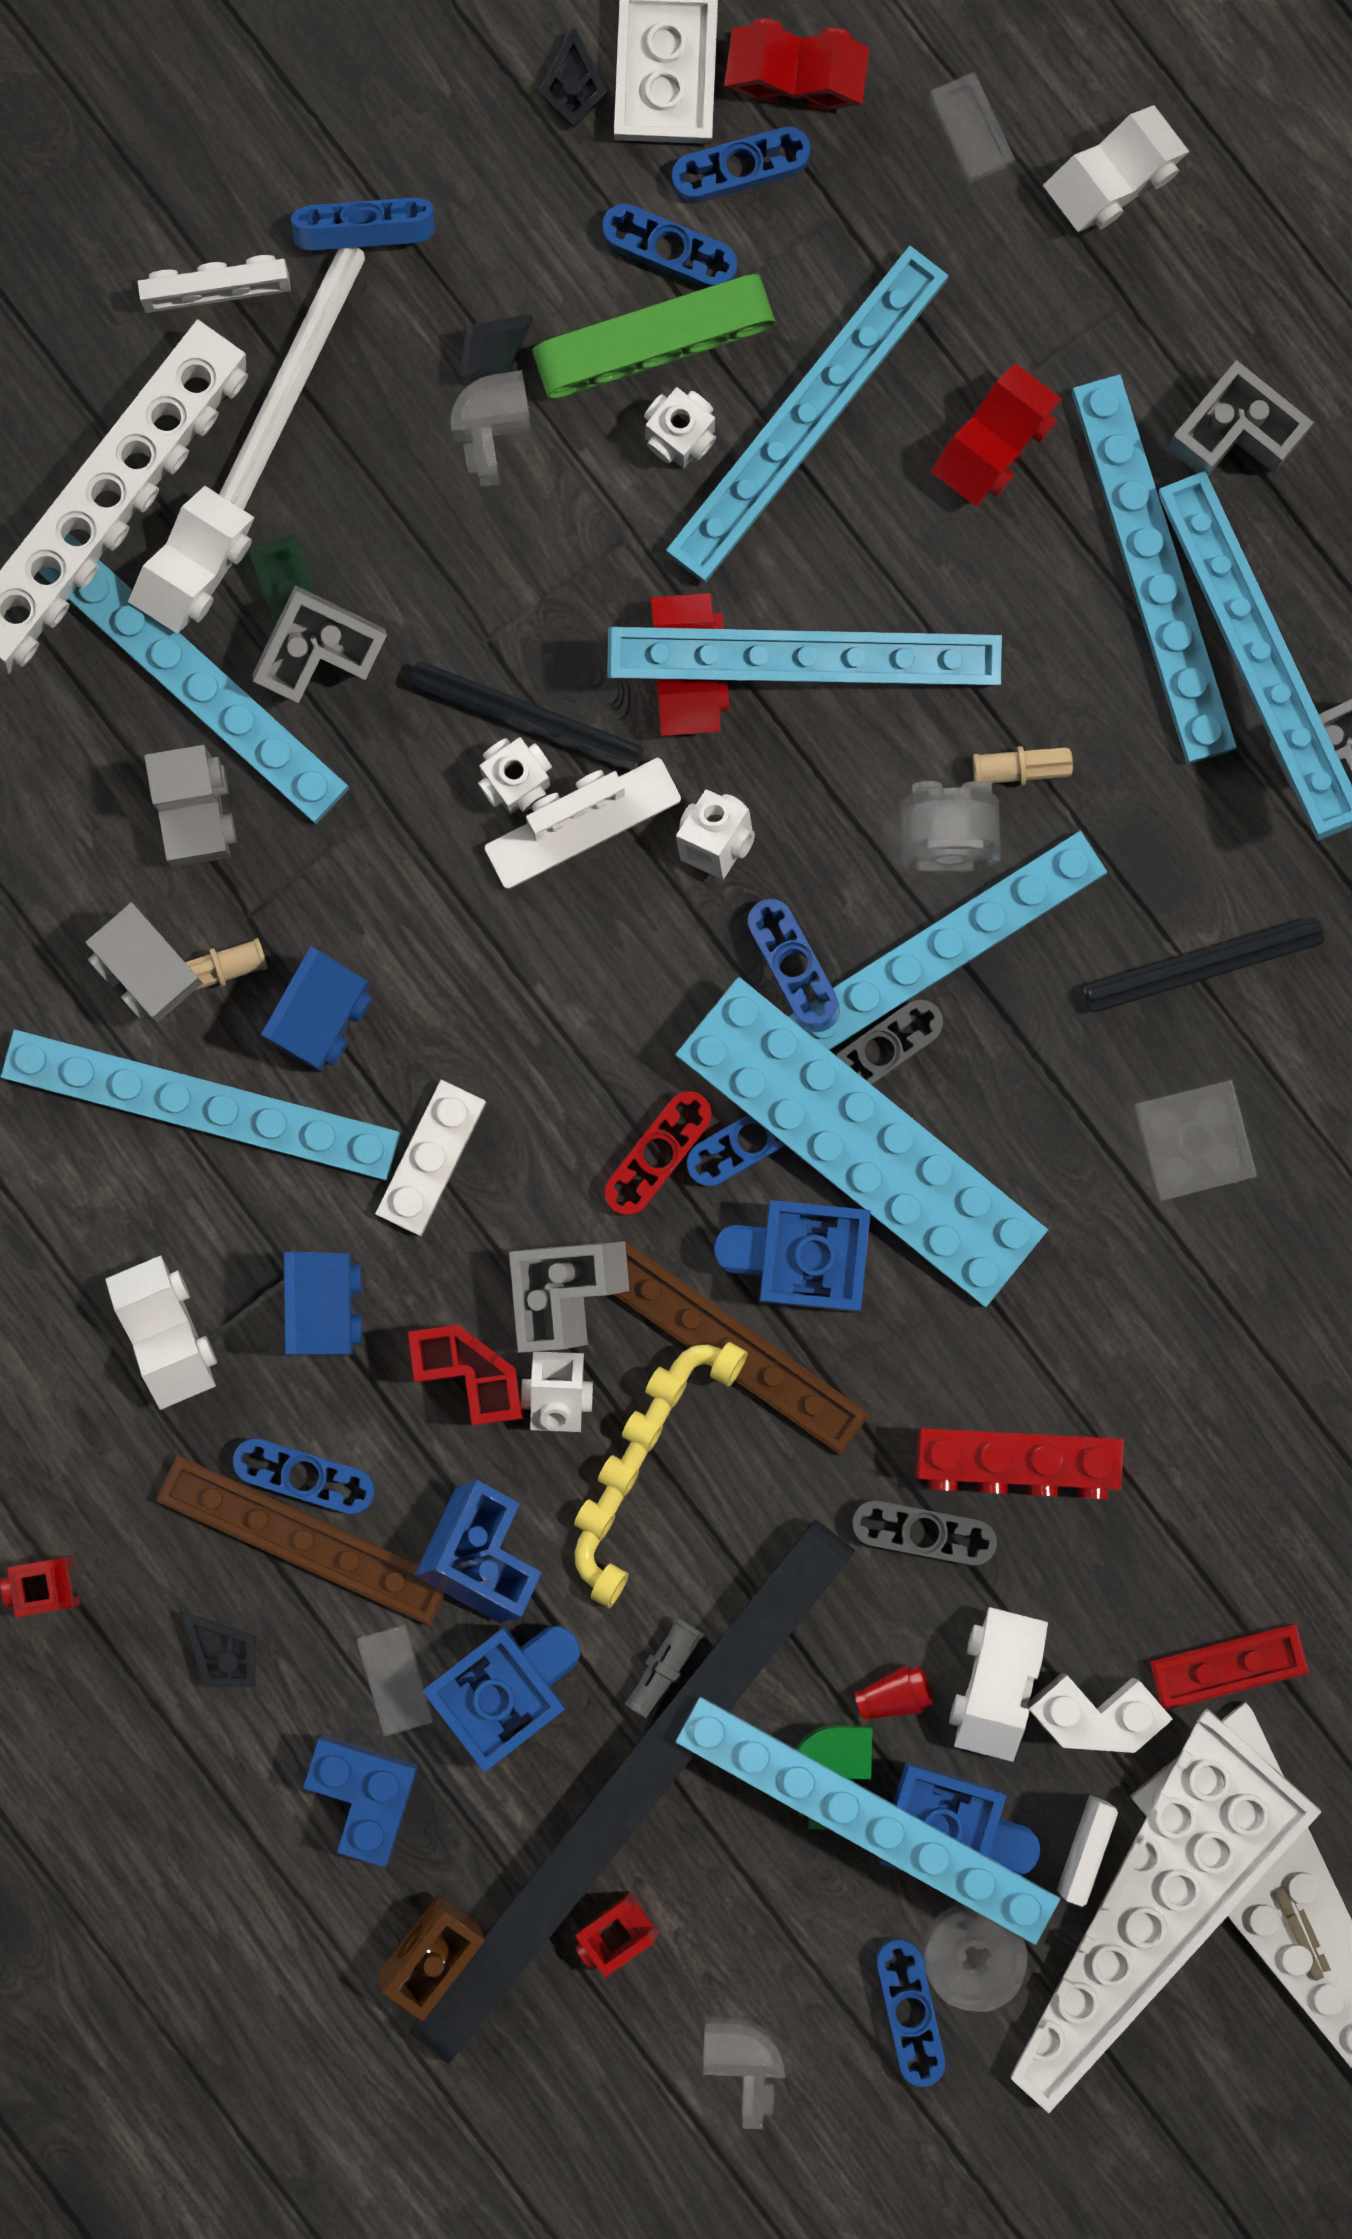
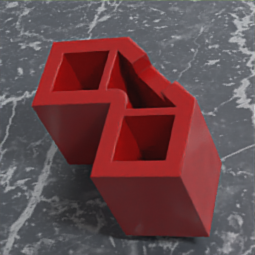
[724,19,870,110]
[930,363,1062,507]
[651,593,729,736]
[408,1325,524,1426]

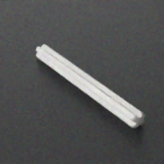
[219,247,365,510]

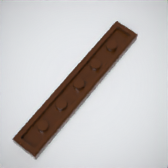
[613,1241,870,1455]
[156,1455,446,1626]

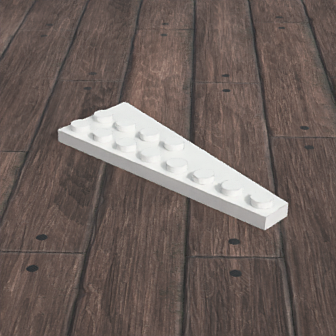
[1130,1702,1352,2069]
[1011,1709,1321,2113]

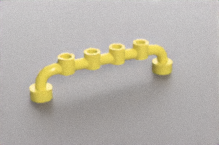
[574,1342,748,1609]

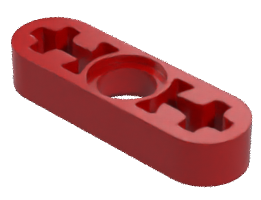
[605,1091,712,1216]

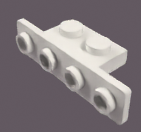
[485,758,681,889]

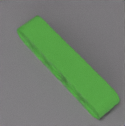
[532,274,776,399]

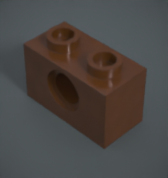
[377,1894,485,2021]

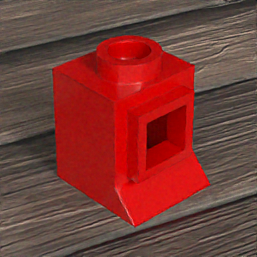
[0,1556,81,1618]
[575,1892,660,1978]

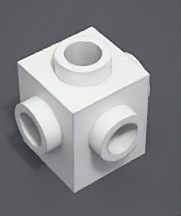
[644,387,716,469]
[478,737,552,814]
[676,789,755,880]
[521,1352,593,1432]

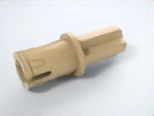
[973,746,1073,786]
[185,938,268,990]

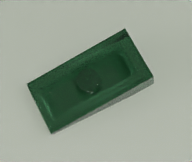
[249,532,316,627]

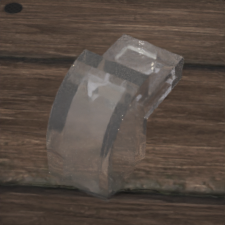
[451,370,531,487]
[703,2017,785,2129]

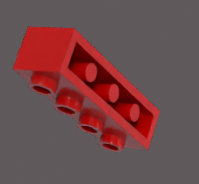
[915,1428,1123,1499]

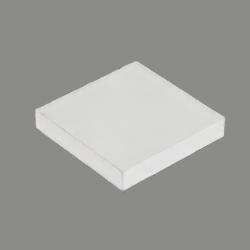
[1057,1795,1118,1907]

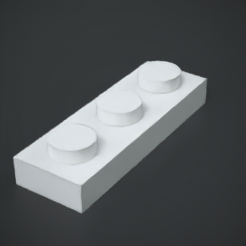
[137,255,291,313]
[375,1080,487,1236]

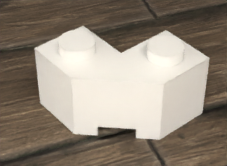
[1043,105,1189,232]
[128,486,254,634]
[105,1255,217,1410]
[949,1607,1048,1762]
[1027,1672,1173,1753]

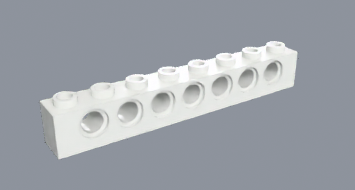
[0,319,248,675]

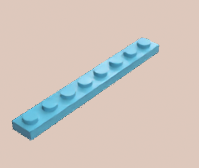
[666,246,949,584]
[1071,374,1237,765]
[1159,471,1352,841]
[38,533,349,825]
[607,627,1002,685]
[788,831,1107,1051]
[1,1029,400,1181]
[676,1697,1060,1945]

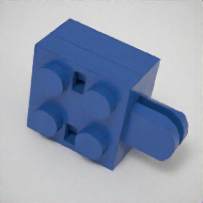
[714,1200,871,1313]
[422,1625,580,1772]
[877,1761,1040,1875]

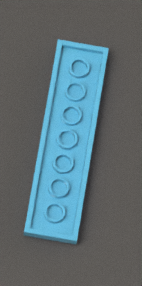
[675,977,1048,1307]

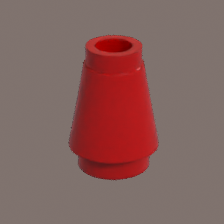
[855,1665,933,1721]

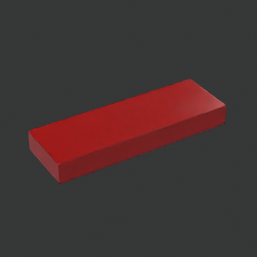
[1149,1624,1309,1711]

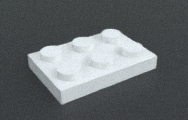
[614,0,718,144]

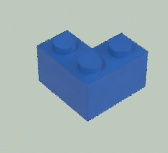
[414,1480,542,1623]
[303,1735,419,1868]

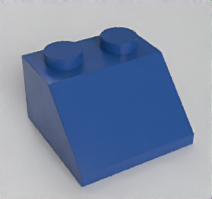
[261,946,373,1072]
[284,1252,363,1356]

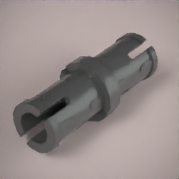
[625,1617,705,1721]

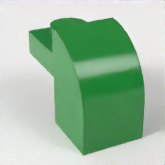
[795,1724,872,1830]

